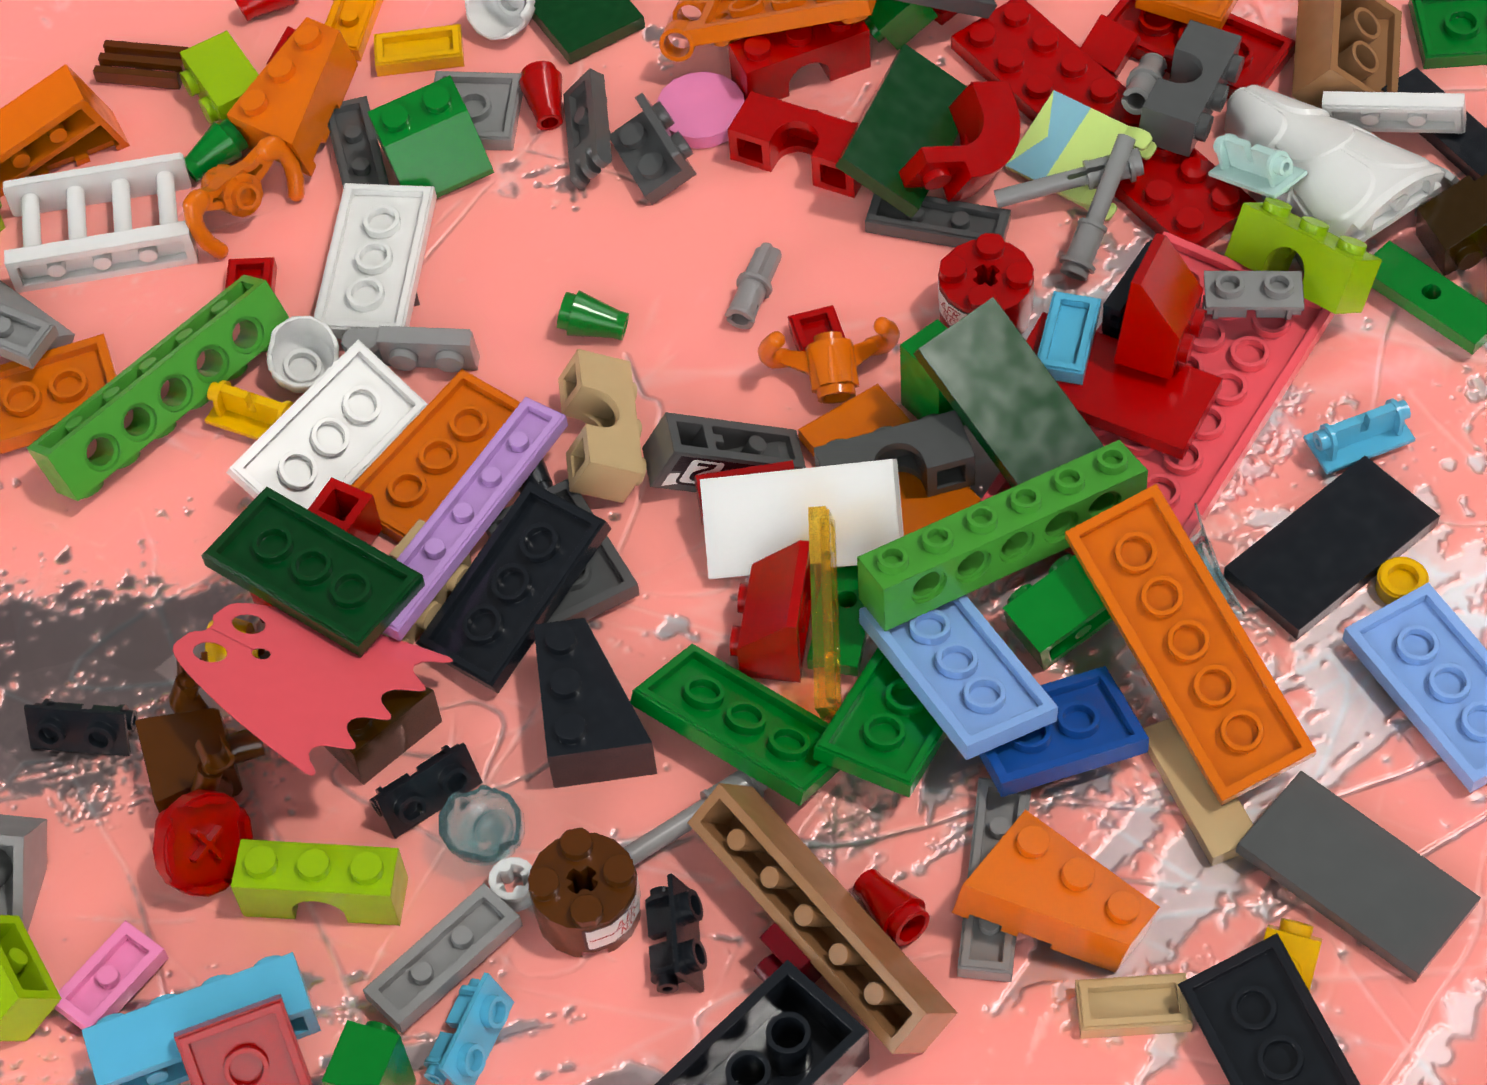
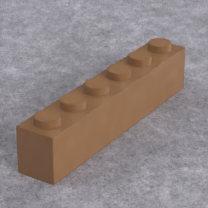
[687,783,958,1054]

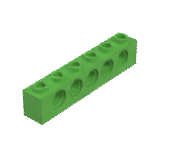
[26,275,289,501]
[857,440,1148,631]

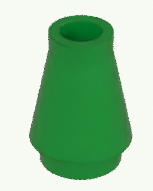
[184,119,249,182]
[557,290,629,340]

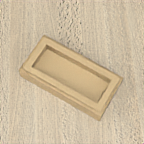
[1075,973,1193,1039]

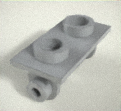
[1202,271,1305,320]

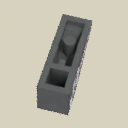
[642,412,806,492]

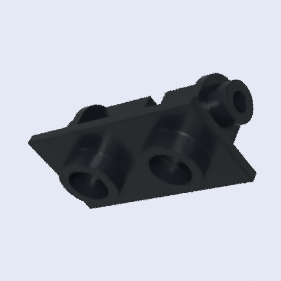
[24,698,138,756]
[369,743,483,839]
[645,873,707,994]

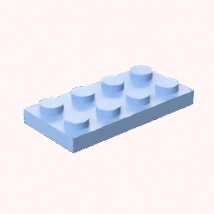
[1342,582,1487,793]
[859,595,1058,760]

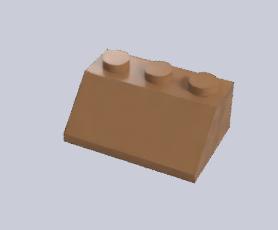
[1292,0,1402,109]

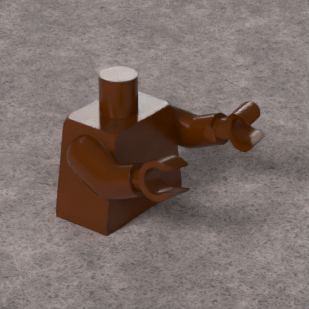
[135,651,266,813]

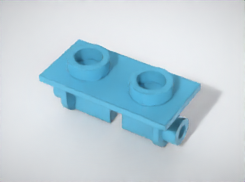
[1303,398,1415,475]
[424,973,514,1085]

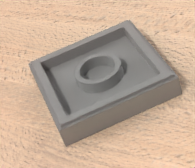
[434,71,523,151]

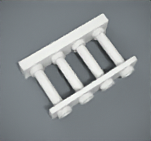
[3,152,199,293]

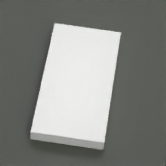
[314,183,437,339]
[226,339,428,509]
[700,459,904,579]

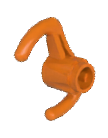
[182,135,305,259]
[757,317,900,404]

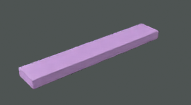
[383,396,568,641]

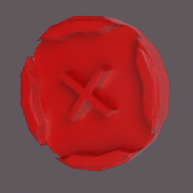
[152,789,253,897]

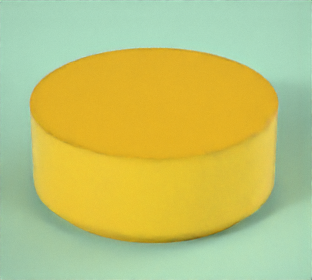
[1375,557,1429,605]

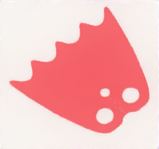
[173,603,453,776]

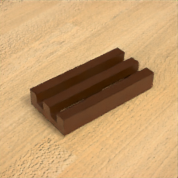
[93,40,189,90]

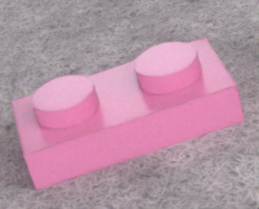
[54,920,169,1029]

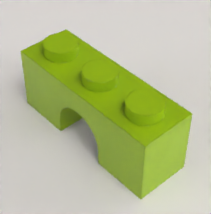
[1224,197,1382,314]
[231,839,408,926]

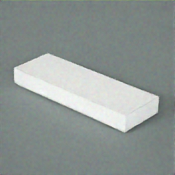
[1322,91,1467,134]

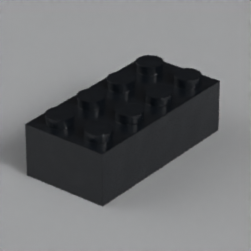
[654,960,870,1085]

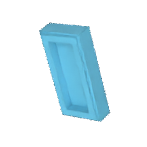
[1037,291,1101,385]

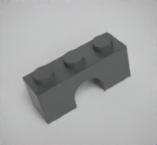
[1139,20,1245,157]
[814,410,975,497]

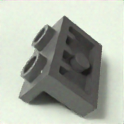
[610,92,696,205]

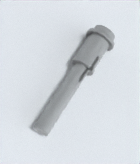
[1059,134,1136,281]
[994,147,1144,208]
[623,768,769,866]

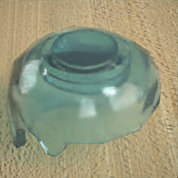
[438,784,525,866]

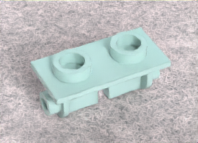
[1208,133,1308,199]

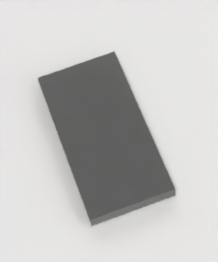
[1236,771,1481,982]

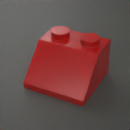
[1114,233,1207,379]
[730,540,814,683]

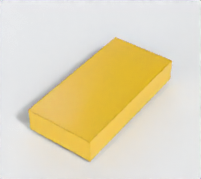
[373,24,465,77]

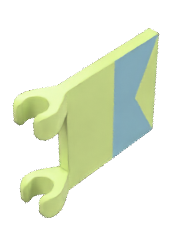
[1005,90,1157,221]

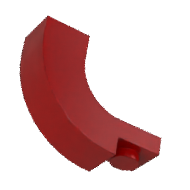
[899,81,1021,202]

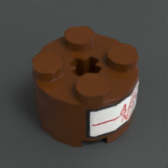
[528,828,641,957]

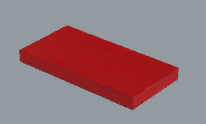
[1107,0,1295,99]
[1026,312,1223,460]

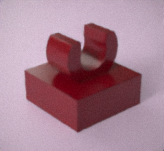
[753,922,822,983]

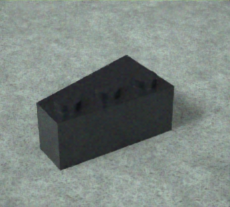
[534,618,657,788]

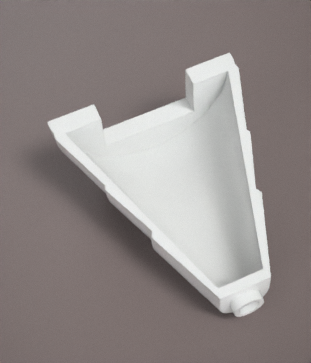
[1224,85,1460,273]

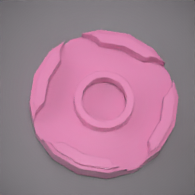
[656,72,744,149]

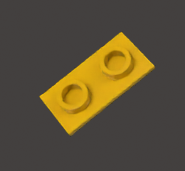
[204,380,294,440]

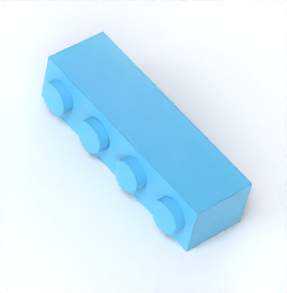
[81,952,321,1085]

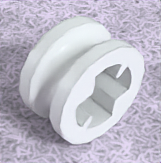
[488,857,532,912]

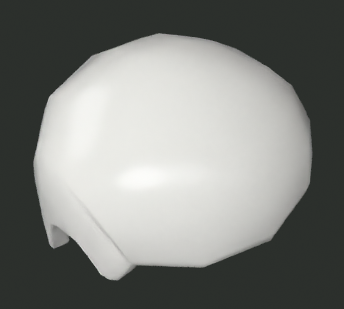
[465,0,535,40]
[267,316,339,393]

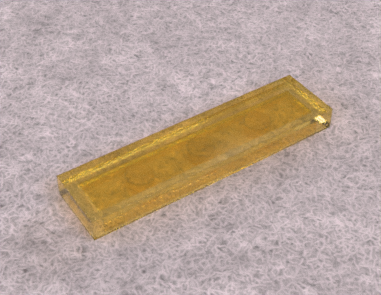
[808,506,842,720]

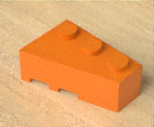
[226,17,358,177]
[0,64,130,197]
[952,809,1160,973]

